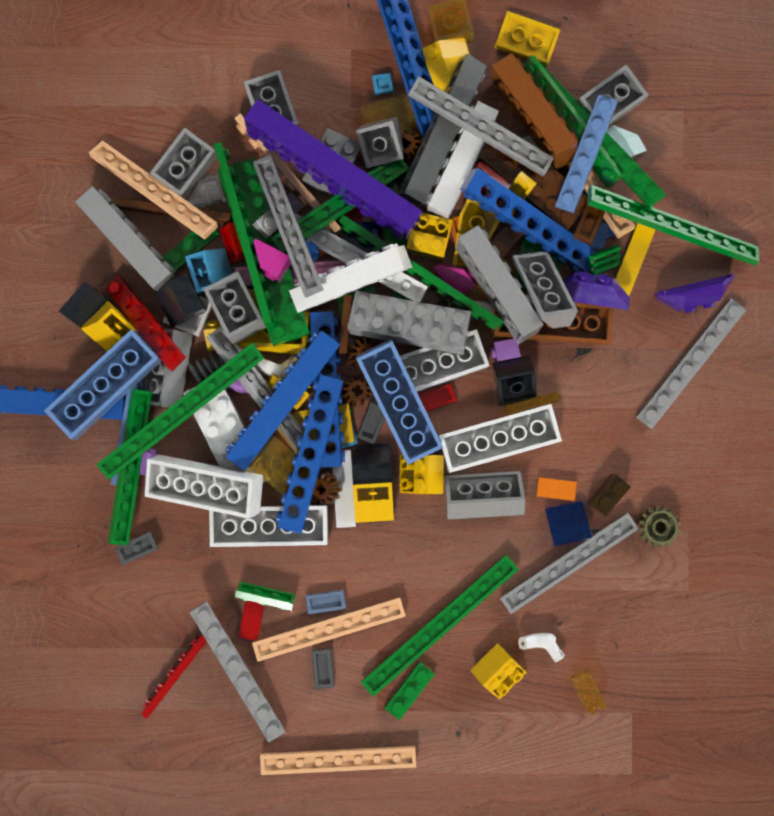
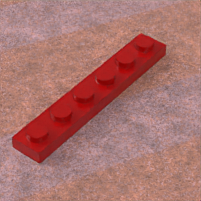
[105,275,186,371]
[141,622,221,719]

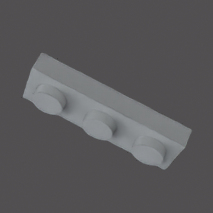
[253,192,305,239]

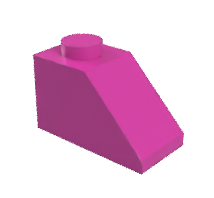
[254,238,291,282]
[434,263,477,294]

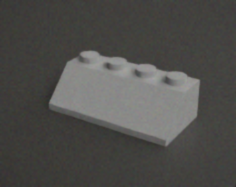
[512,251,578,328]
[142,329,193,408]
[444,471,525,519]

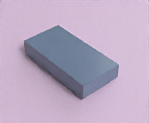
[305,589,346,614]

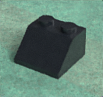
[155,274,207,328]
[59,282,111,328]
[492,355,537,406]
[352,444,392,485]

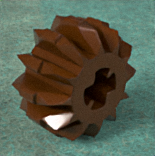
[402,129,422,163]
[347,336,378,368]
[342,375,374,407]
[312,472,342,505]

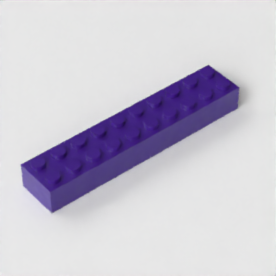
[244,99,422,240]

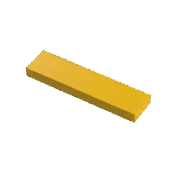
[615,223,655,296]

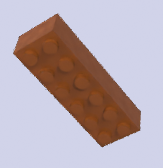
[492,53,578,171]
[492,299,613,346]

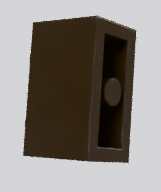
[587,474,631,516]

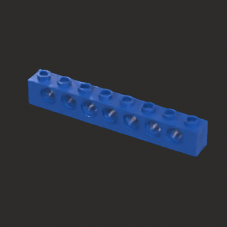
[377,0,435,140]
[459,168,597,273]
[310,311,345,467]
[276,375,344,534]

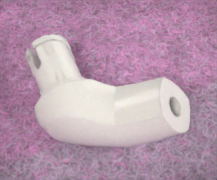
[254,355,298,379]
[518,633,565,662]

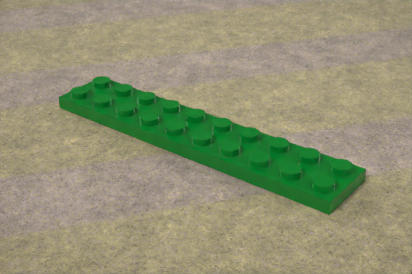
[217,158,310,347]

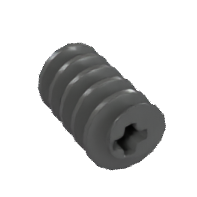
[188,351,225,383]

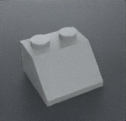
[356,116,404,168]

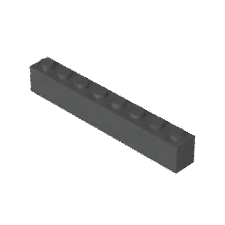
[398,54,487,206]

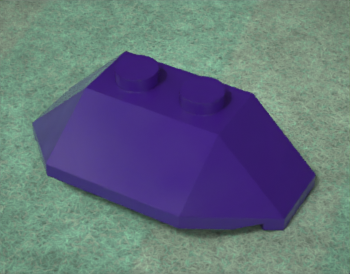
[563,272,630,310]
[654,273,734,313]

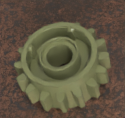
[638,506,681,548]

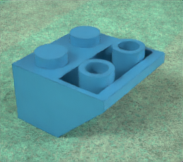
[185,248,233,296]

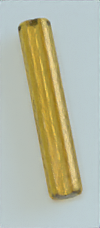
[504,392,561,416]

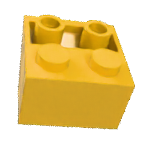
[406,213,453,261]
[81,301,139,351]
[400,455,444,494]
[353,482,394,523]
[470,643,527,699]

